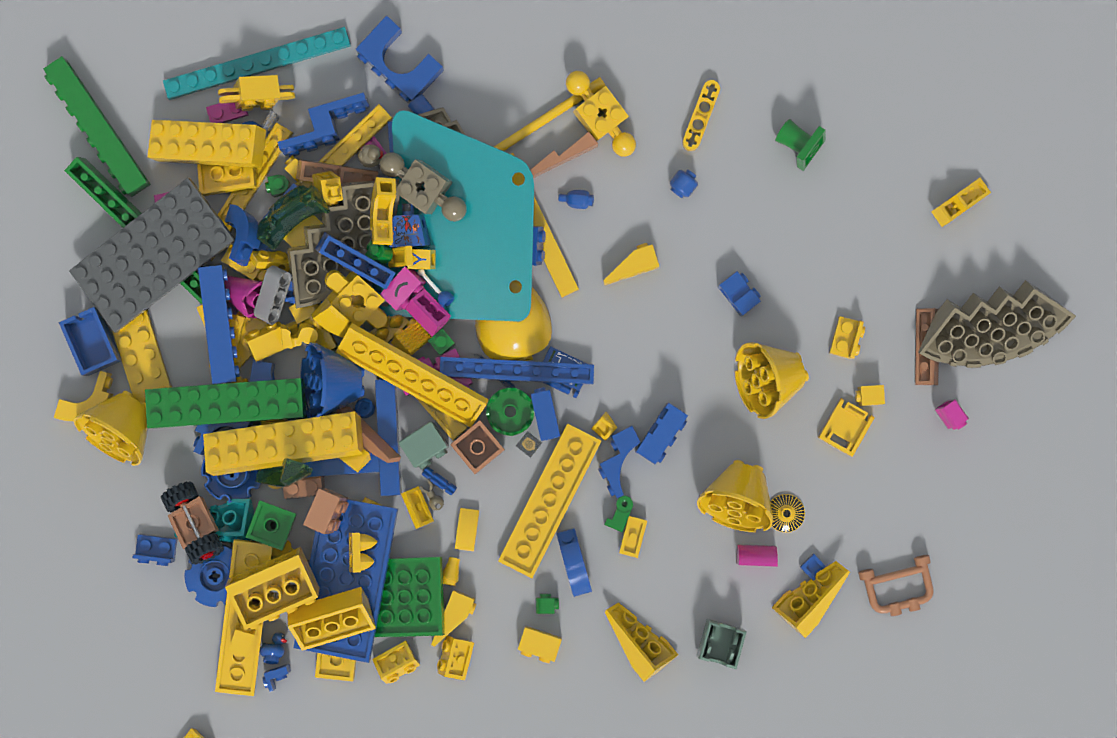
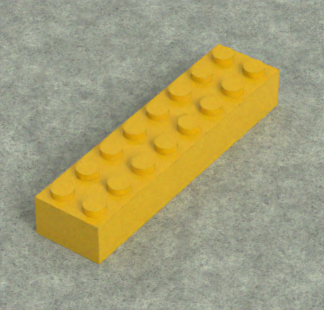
[203,411,364,476]

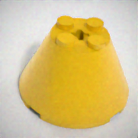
[734,342,809,419]
[74,390,148,466]
[697,460,773,532]

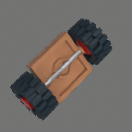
[161,481,224,565]

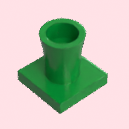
[775,119,826,171]
[246,500,297,551]

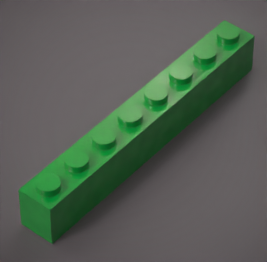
[43,56,151,197]

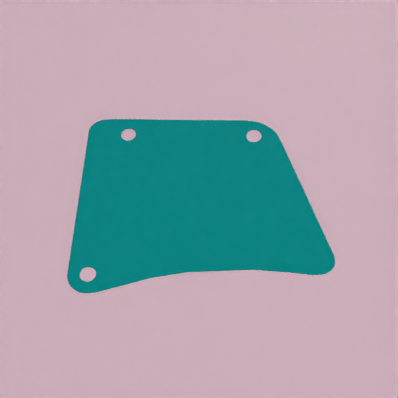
[372,110,534,322]

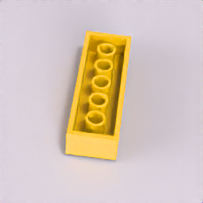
[147,120,266,168]

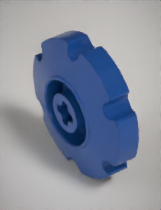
[201,458,264,503]
[184,545,233,607]

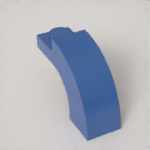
[224,204,261,266]
[556,528,592,597]

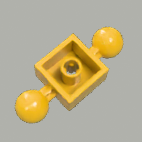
[566,71,636,157]

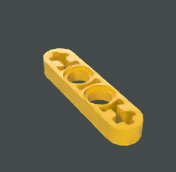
[682,80,720,151]

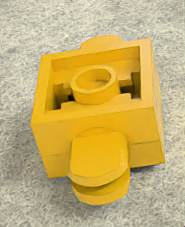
[218,75,295,111]
[325,270,387,328]

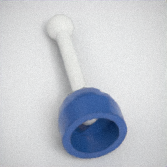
[417,269,455,308]

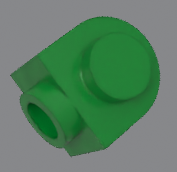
[265,174,291,198]
[365,241,393,264]
[536,594,559,614]

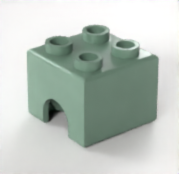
[398,422,449,469]
[697,619,747,669]

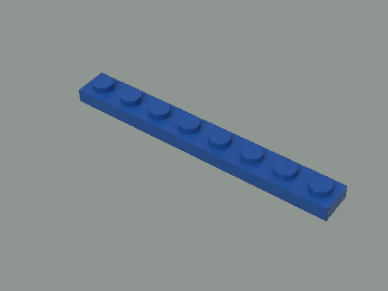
[439,357,594,385]

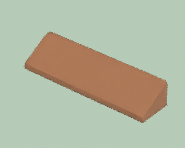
[915,308,939,385]

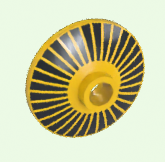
[770,494,805,533]

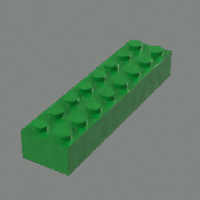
[145,378,307,429]

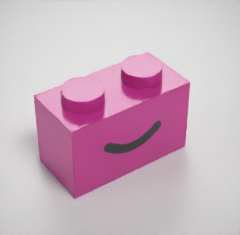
[380,266,427,311]

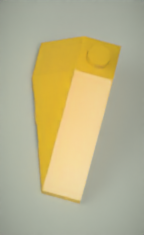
[772,561,850,638]

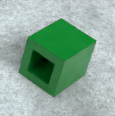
[428,329,456,356]

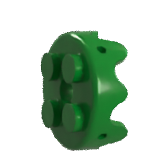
[486,387,534,436]

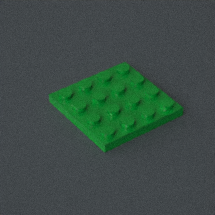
[375,557,445,637]

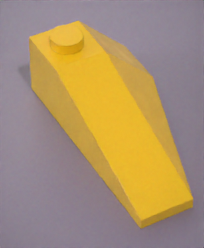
[311,298,352,338]
[605,603,678,682]

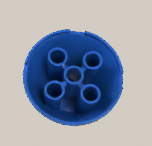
[300,343,365,418]

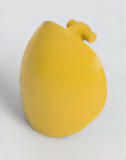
[475,280,552,361]

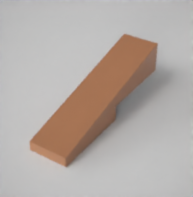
[530,132,598,178]
[296,159,378,183]
[336,407,401,463]

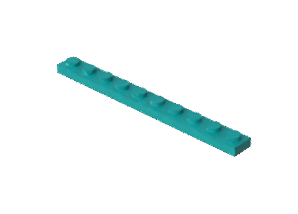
[163,27,351,100]

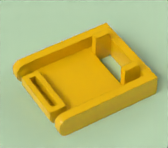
[818,398,875,457]

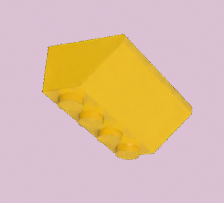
[288,587,376,651]

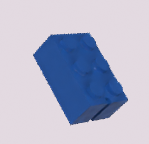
[58,307,122,376]

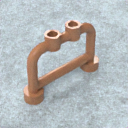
[858,555,933,616]

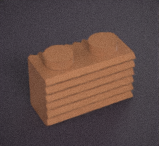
[282,476,325,500]

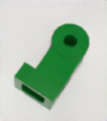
[604,496,633,532]

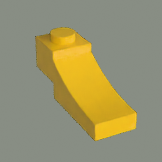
[931,177,991,227]

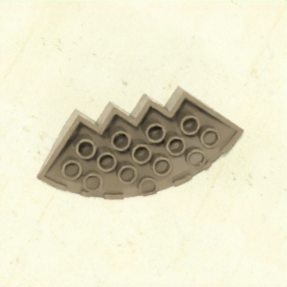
[287,180,400,309]
[918,280,1076,368]

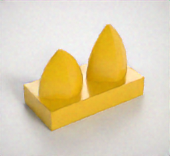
[370,315,409,343]
[349,533,378,573]

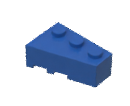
[635,403,688,464]

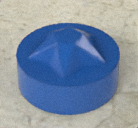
[355,398,375,418]

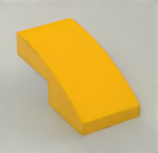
[455,508,479,551]

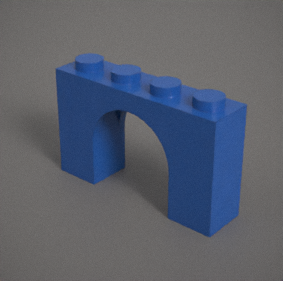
[356,16,444,102]
[531,387,560,441]

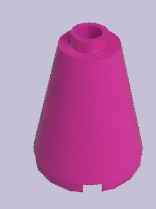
[224,275,263,318]

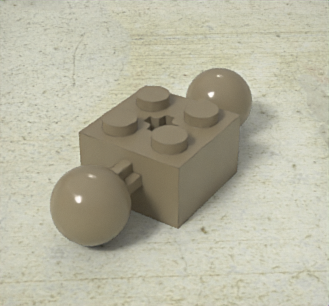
[380,152,467,222]

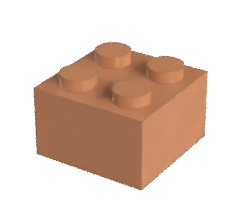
[450,420,505,474]
[303,488,349,534]

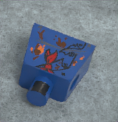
[389,203,430,248]

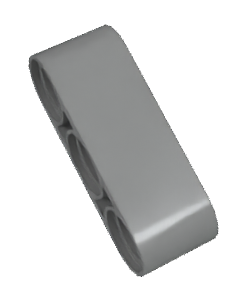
[254,265,291,325]

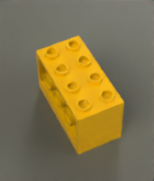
[225,547,320,630]

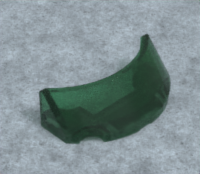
[257,185,330,250]
[255,458,313,487]

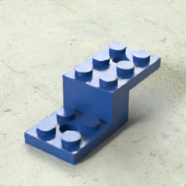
[277,92,370,157]

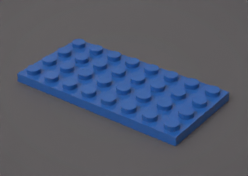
[293,499,398,663]

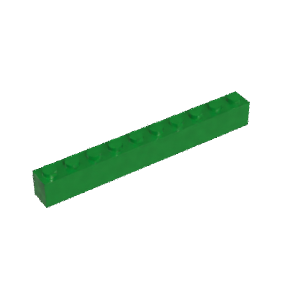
[64,157,202,304]

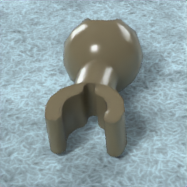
[419,481,444,511]

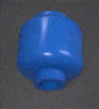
[670,169,698,198]

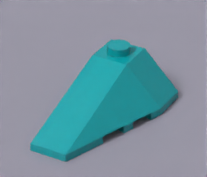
[174,499,254,543]

